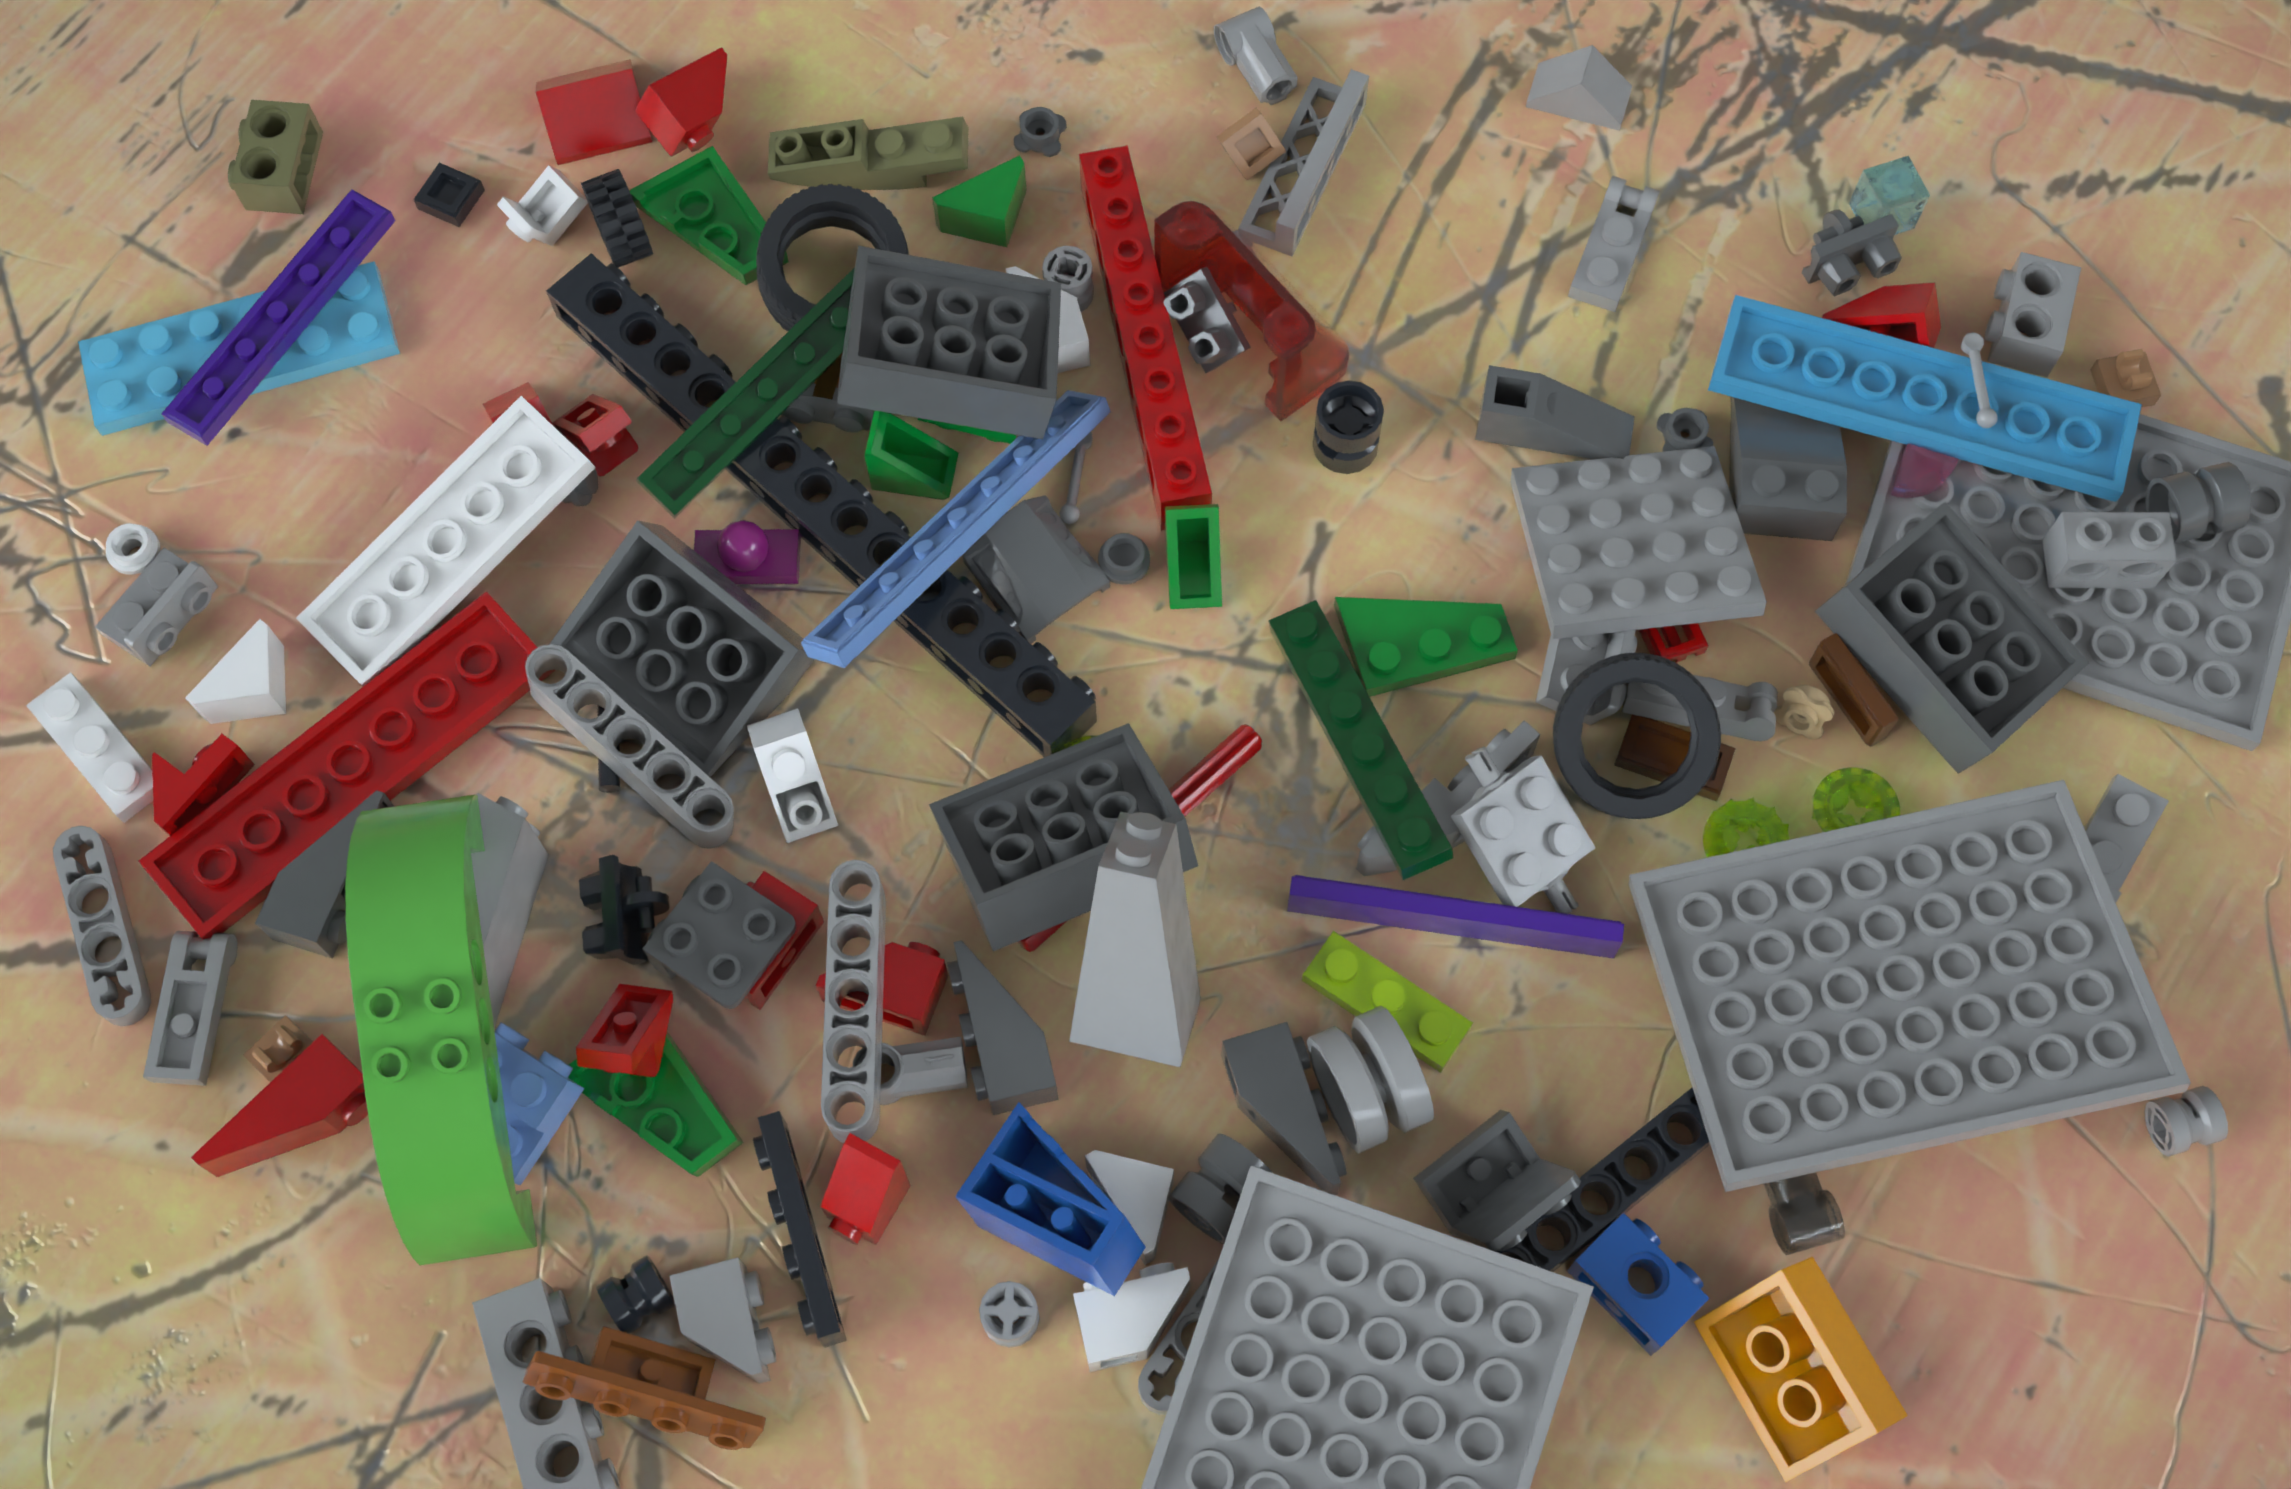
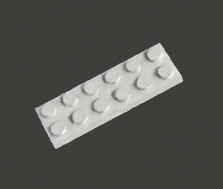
[296,396,596,686]

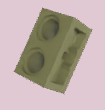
[228,100,323,214]

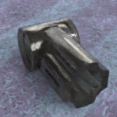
[1764,1172,1845,1255]

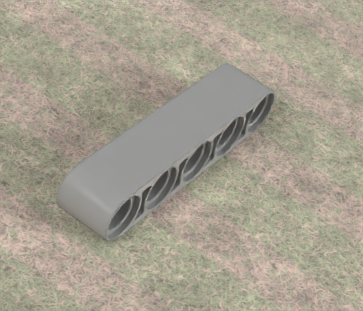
[525,644,734,849]
[821,859,886,1144]

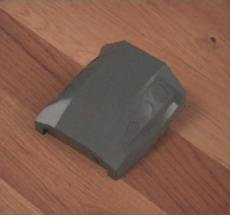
[962,495,1110,644]

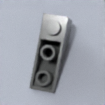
[1475,365,1635,459]
[255,790,394,959]
[947,940,1059,1115]
[1221,1022,1347,1195]

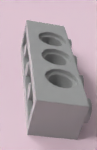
[472,1278,620,1489]

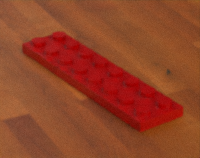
[138,591,556,940]

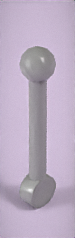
[1961,332,1998,428]
[1059,432,1092,524]

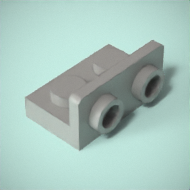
[95,548,218,666]
[1536,630,1637,725]

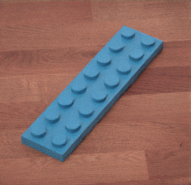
[1708,295,2142,502]

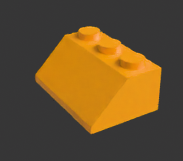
[1694,1256,1908,1482]

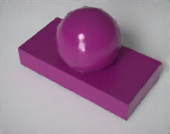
[694,520,801,584]

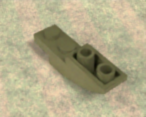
[767,116,969,190]

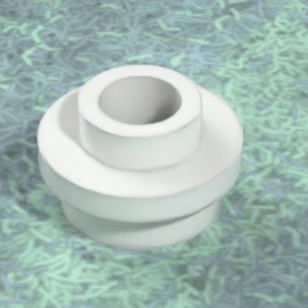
[106,523,161,575]

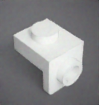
[497,165,588,246]

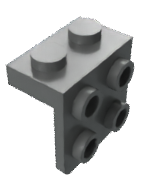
[642,861,797,1009]
[1413,1110,1581,1252]

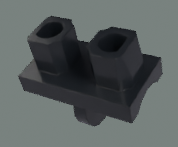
[579,855,670,965]

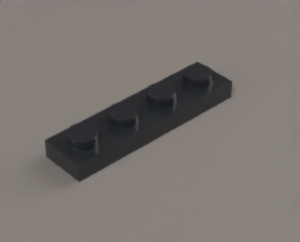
[753,1111,847,1348]

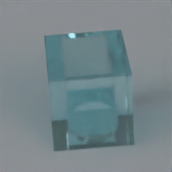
[1849,156,1930,235]

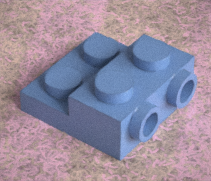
[494,1022,585,1186]

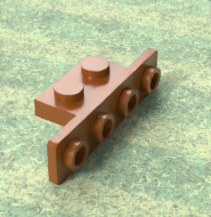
[522,1326,766,1450]

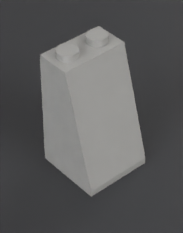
[471,793,549,1028]
[1069,812,1201,1067]

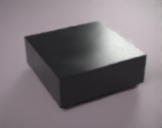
[413,162,485,227]

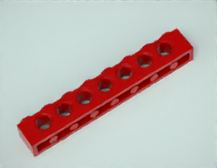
[1079,145,1212,531]

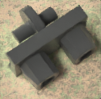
[1801,209,1902,297]
[1163,267,1251,373]

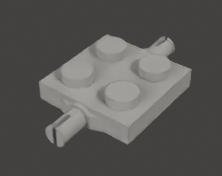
[1450,747,1595,914]

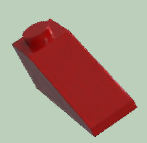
[191,1034,368,1177]

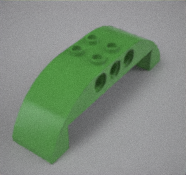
[345,794,537,1266]

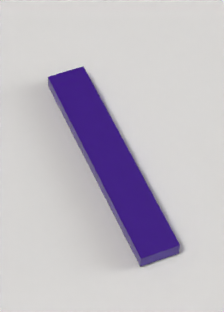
[161,189,396,446]
[1287,875,1624,959]

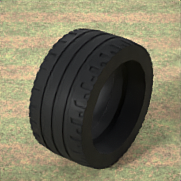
[756,184,909,331]
[1553,653,1721,819]

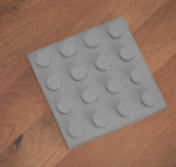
[1510,446,1767,639]

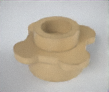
[1773,685,1834,739]

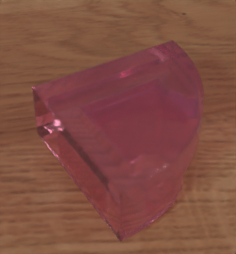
[1891,444,1958,498]

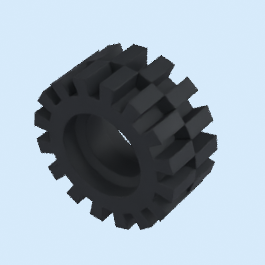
[581,169,653,268]

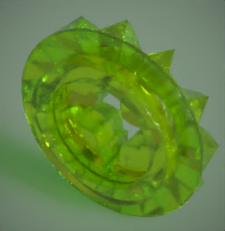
[1812,767,1900,832]
[1703,797,1790,858]

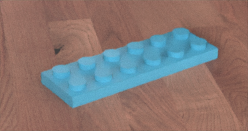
[78,261,400,436]

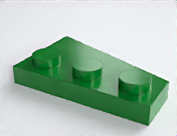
[629,146,789,285]
[1334,597,1518,697]
[568,1031,744,1177]

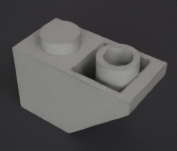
[669,1257,776,1384]

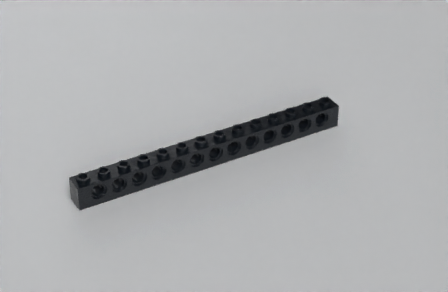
[546,253,1097,757]

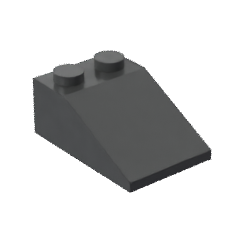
[1729,397,1847,541]

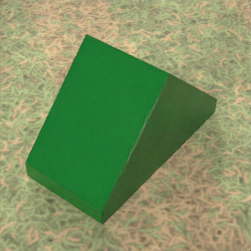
[932,155,1027,248]
[864,410,959,500]
[1165,504,1222,609]

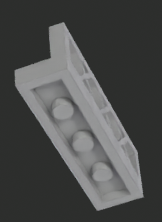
[1238,69,1369,256]

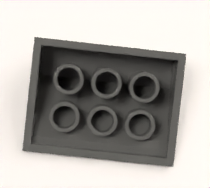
[837,246,1061,439]
[1815,502,2089,774]
[550,520,814,777]
[929,723,1198,951]

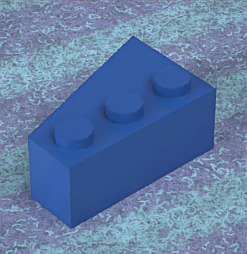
[955,1102,1146,1296]

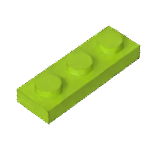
[1302,931,1473,1073]

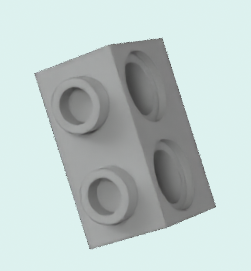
[1984,252,2081,377]
[2042,512,2177,588]

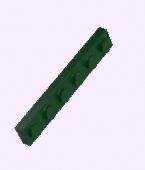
[637,267,855,519]
[1268,600,1454,880]

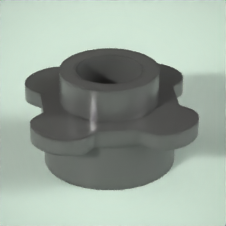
[1014,107,1067,157]
[1657,408,1713,452]

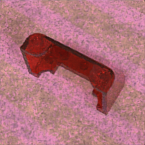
[1154,201,1349,422]

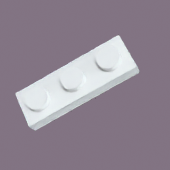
[26,672,153,823]

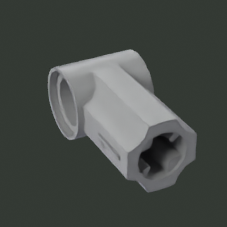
[1213,6,1298,105]
[852,1037,968,1105]

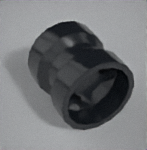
[596,1255,675,1334]

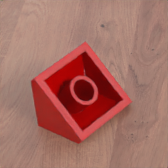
[535,59,652,165]

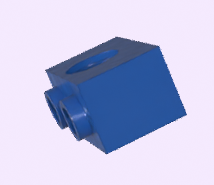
[1567,1213,1710,1356]

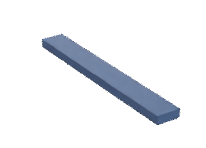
[801,390,1111,668]

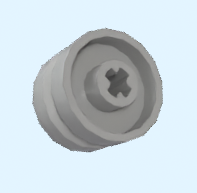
[1306,1006,1434,1154]

